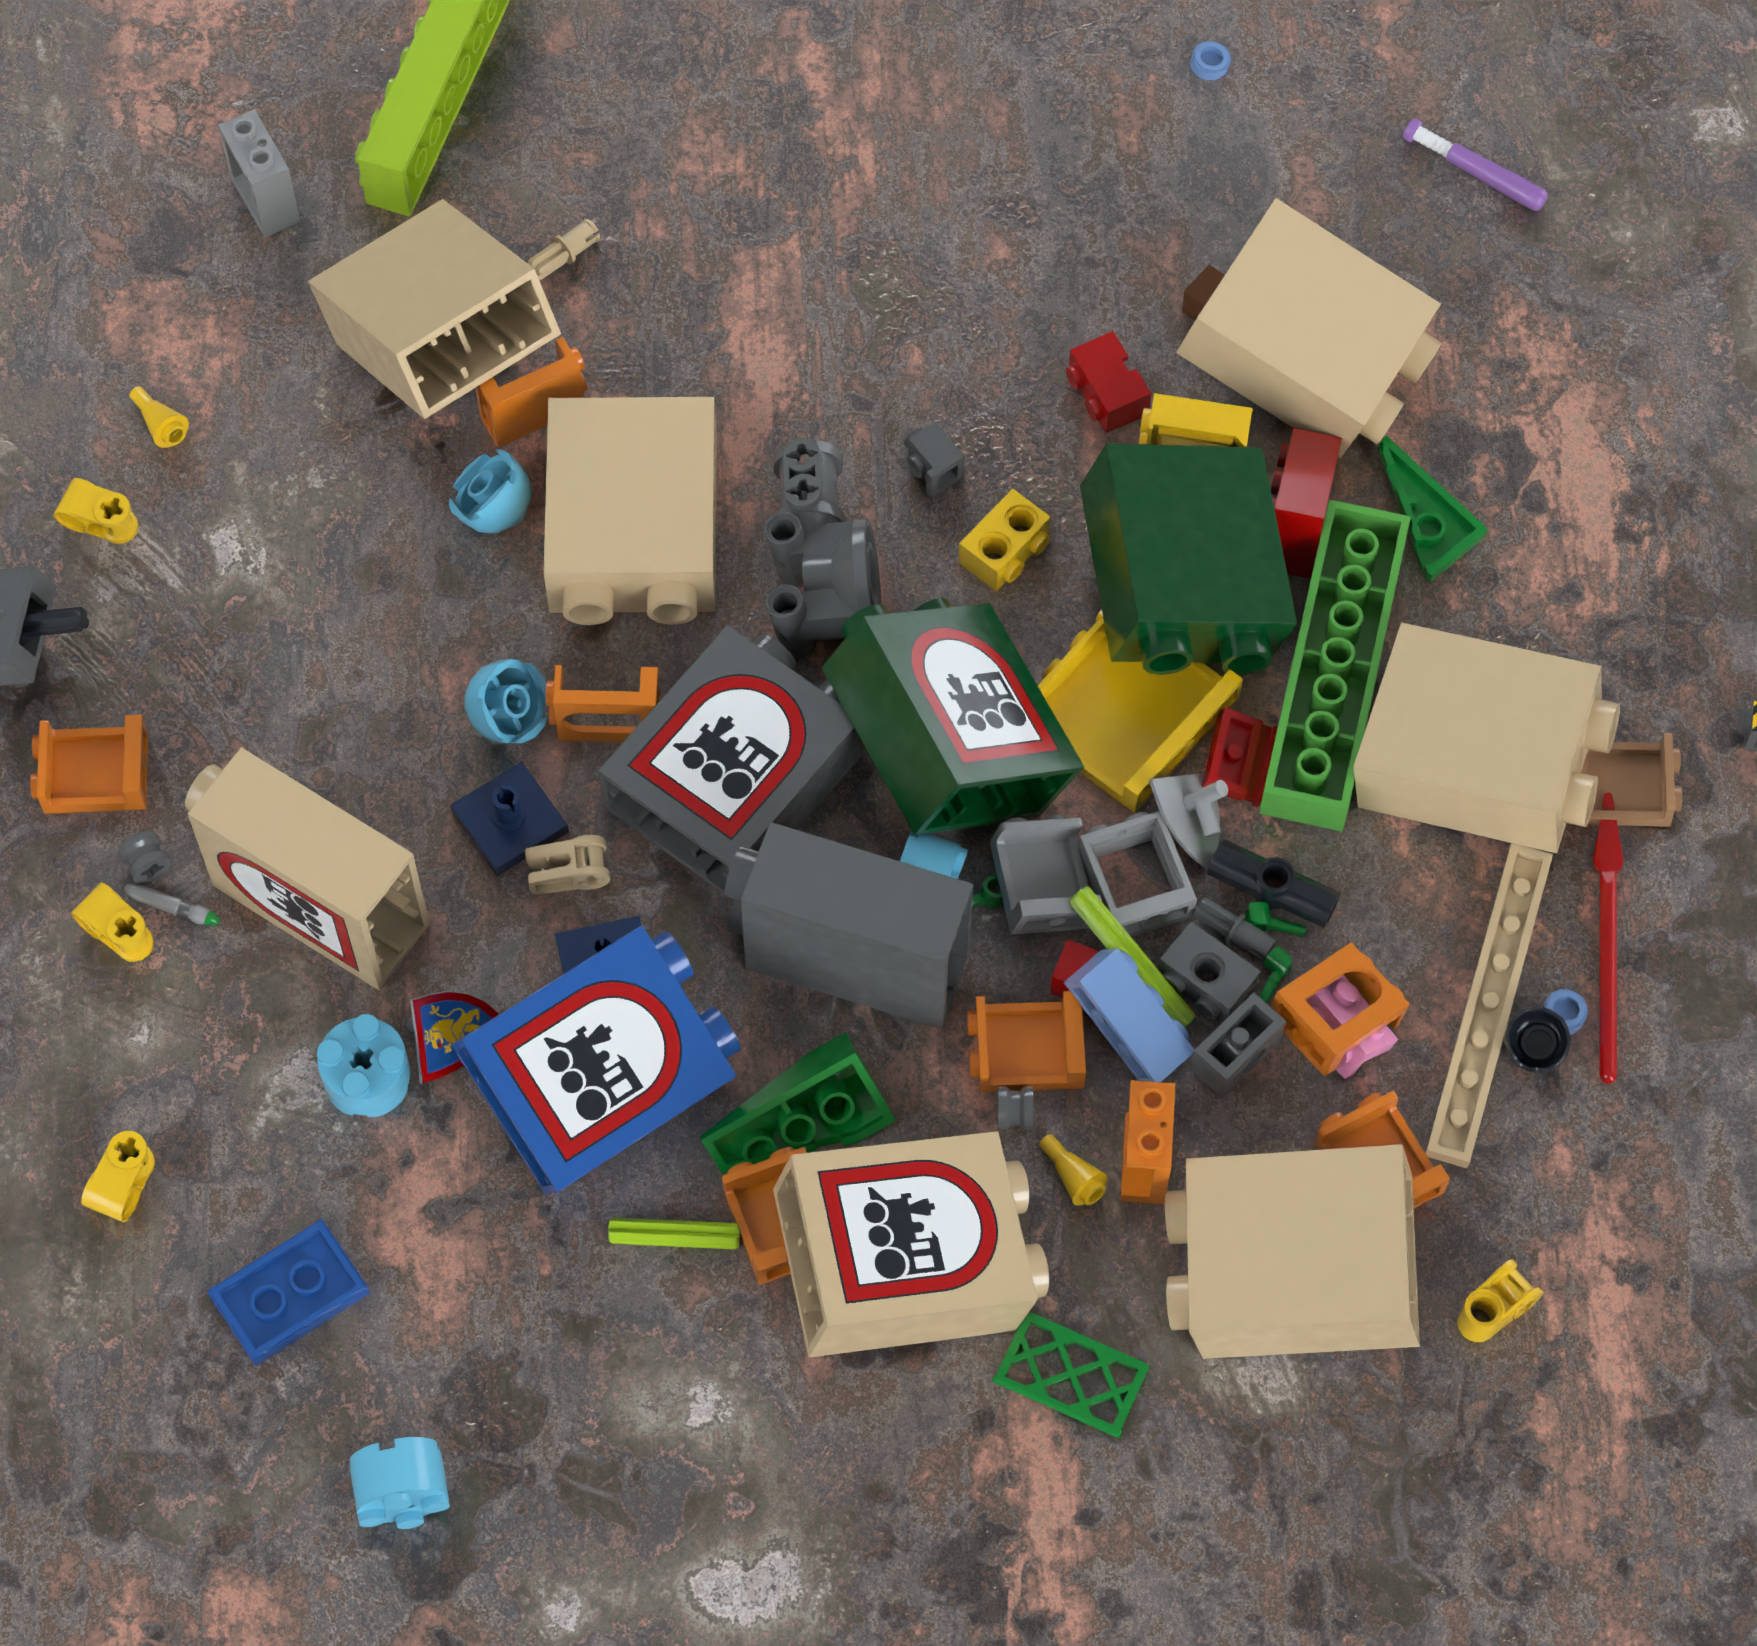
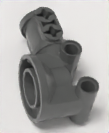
[764,438,882,658]

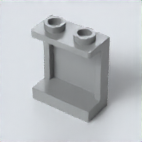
[990,815,1102,934]

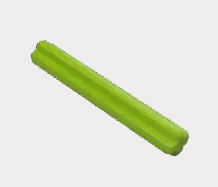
[1069,886,1195,1027]

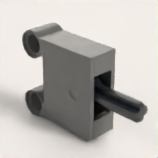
[0,566,90,686]

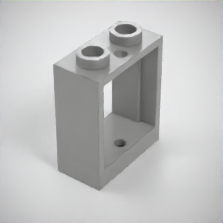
[218,109,301,238]
[1079,811,1197,937]

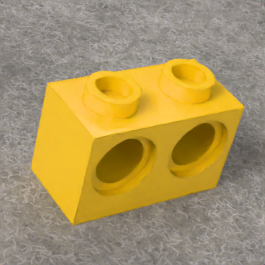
[958,488,1051,592]

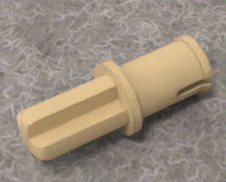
[528,219,601,280]

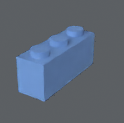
[1064,948,1194,1082]

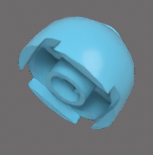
[449,449,532,534]
[464,659,548,744]

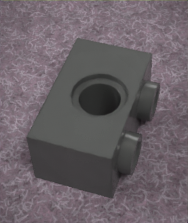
[1158,922,1261,1023]
[1190,992,1286,1099]

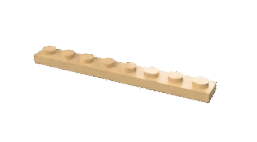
[1425,843,1553,1169]

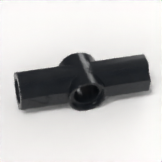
[1207,839,1341,928]

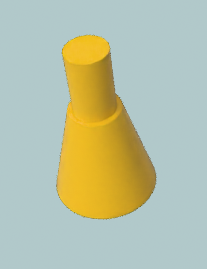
[129,386,189,448]
[1039,1134,1108,1206]

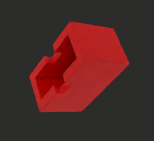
[1066,331,1152,433]

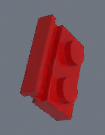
[1202,707,1278,807]

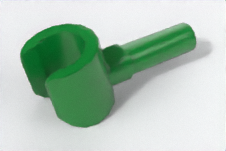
[972,875,1003,909]
[1245,902,1306,937]
[1260,946,1292,1004]

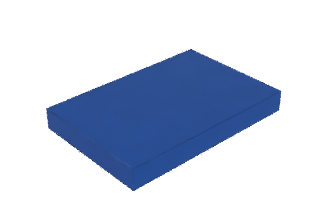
[207,1218,370,1367]

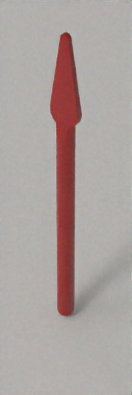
[1593,792,1624,1084]

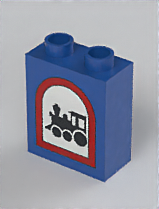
[451,925,741,1195]

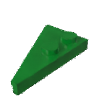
[1377,435,1488,584]

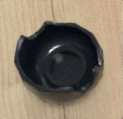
[1503,1005,1572,1074]

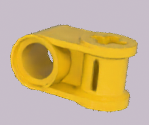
[53,478,139,544]
[71,882,154,962]
[81,1131,155,1222]
[1457,1259,1544,1342]

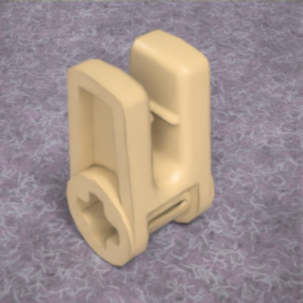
[525,835,610,895]

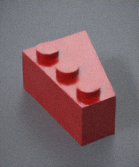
[1271,428,1342,579]

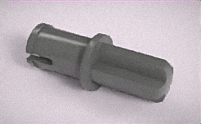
[1193,898,1277,962]

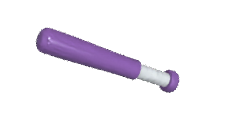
[1403,118,1548,211]

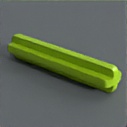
[608,1217,740,1249]

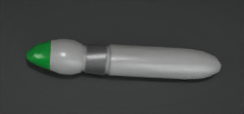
[123,883,220,926]

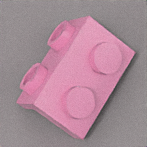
[1306,975,1398,1079]

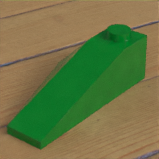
[700,1032,896,1174]

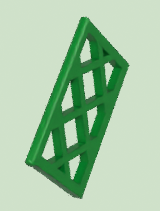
[992,1311,1150,1438]

